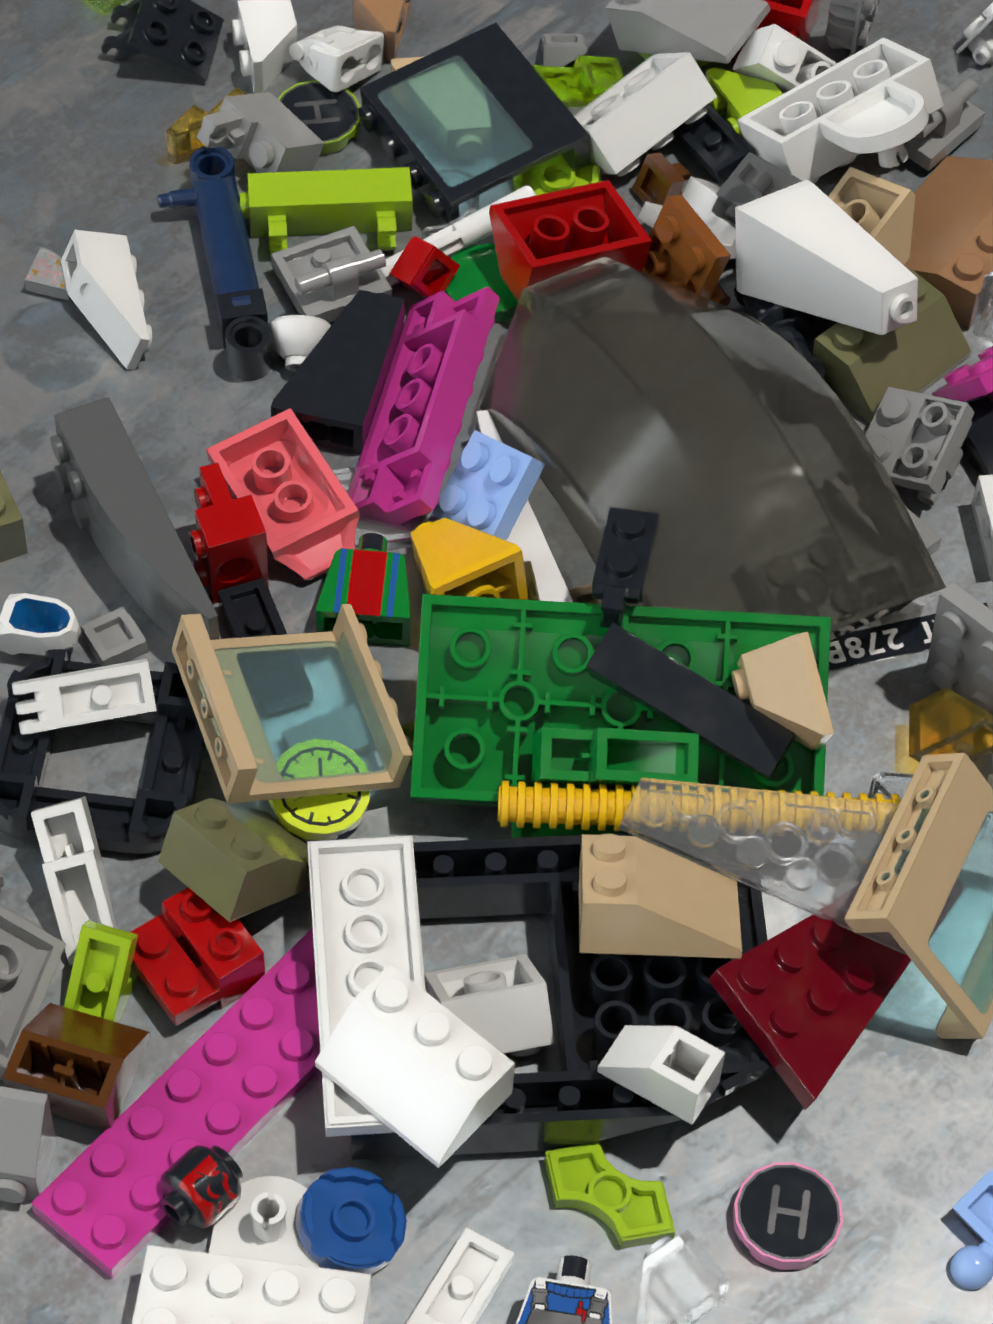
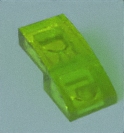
[533,55,624,108]

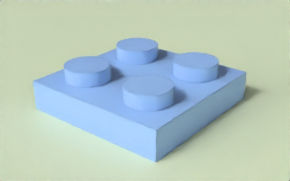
[431,430,545,541]

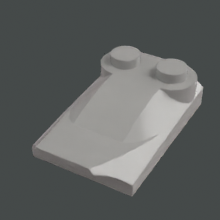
[0,903,66,1080]

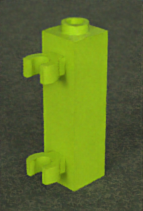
[239,167,413,255]

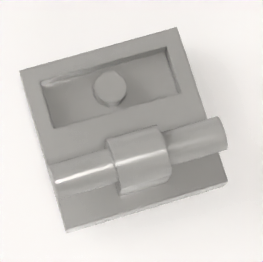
[903,78,985,171]
[271,226,392,323]
[850,387,975,506]

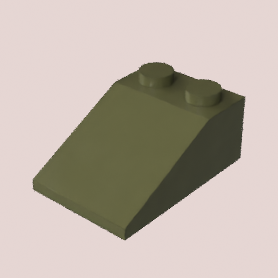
[158,798,310,922]

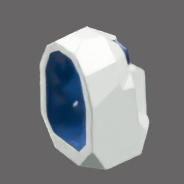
[0,593,80,656]

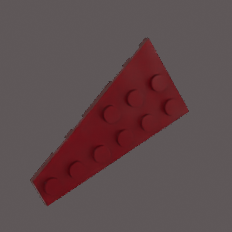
[708,882,961,1110]

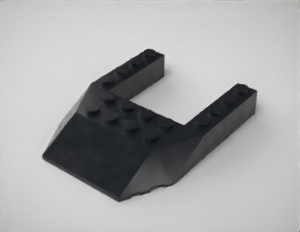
[351,832,775,1160]

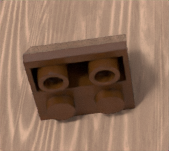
[2,1003,151,1130]

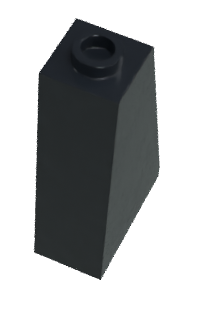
[271,290,405,455]

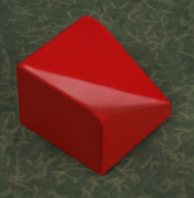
[389,236,460,298]

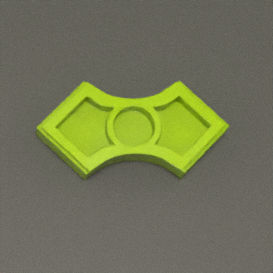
[544,1142,676,1249]

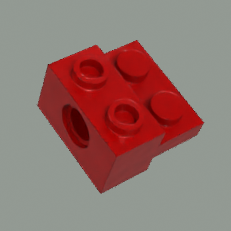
[189,462,269,605]
[130,887,265,1026]

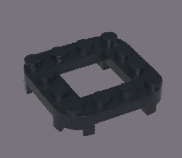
[0,649,205,854]

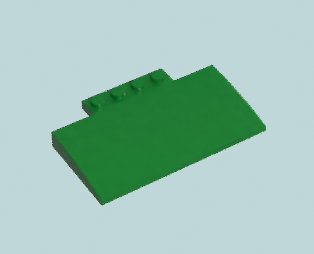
[410,594,831,856]

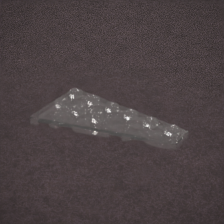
[619,777,908,956]

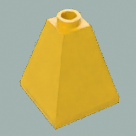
[410,517,528,600]

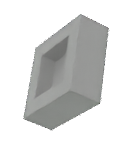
[80,606,148,665]

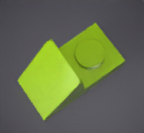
[64,920,138,1023]

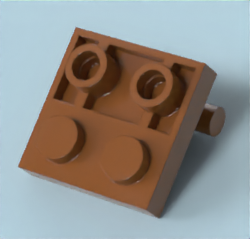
[642,194,731,326]

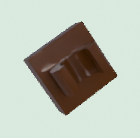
[632,152,692,206]

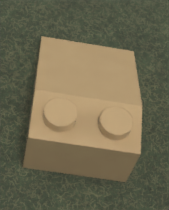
[579,834,742,959]

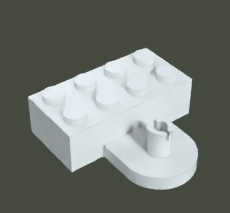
[738,38,944,184]
[132,1176,371,1324]

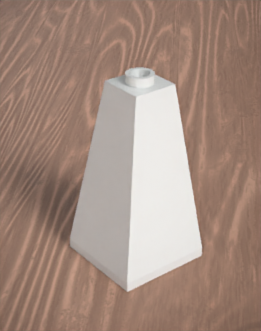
[735,180,918,335]

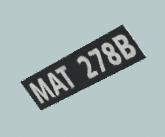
[829,603,989,671]

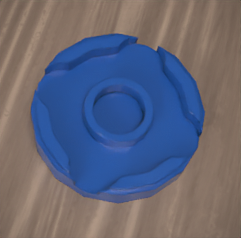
[295,1167,407,1274]

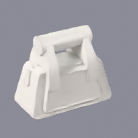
[289,26,384,92]

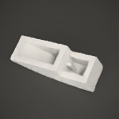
[31,796,117,966]

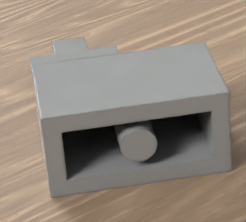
[197,92,324,173]

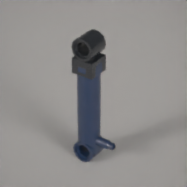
[157,146,273,381]

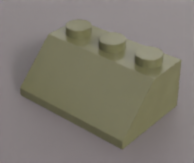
[812,268,971,424]

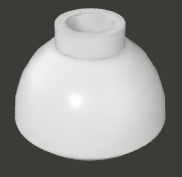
[269,315,331,371]

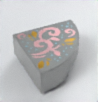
[25,247,70,301]

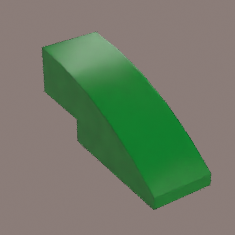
[532,727,699,787]

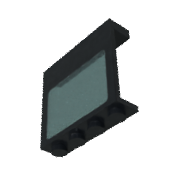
[358,22,590,226]

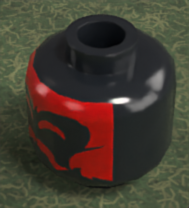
[160,1145,243,1228]

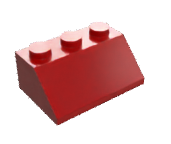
[489,180,652,307]

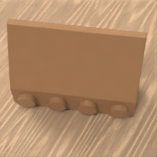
[904,155,993,330]

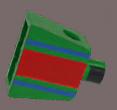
[316,533,410,646]

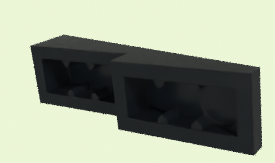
[586,623,796,780]

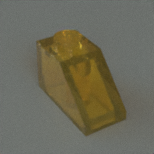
[909,687,993,762]

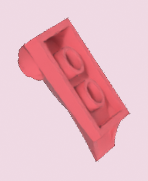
[206,408,359,580]

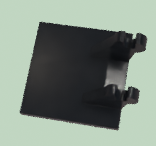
[101,0,224,85]

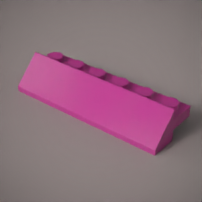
[348,286,500,534]

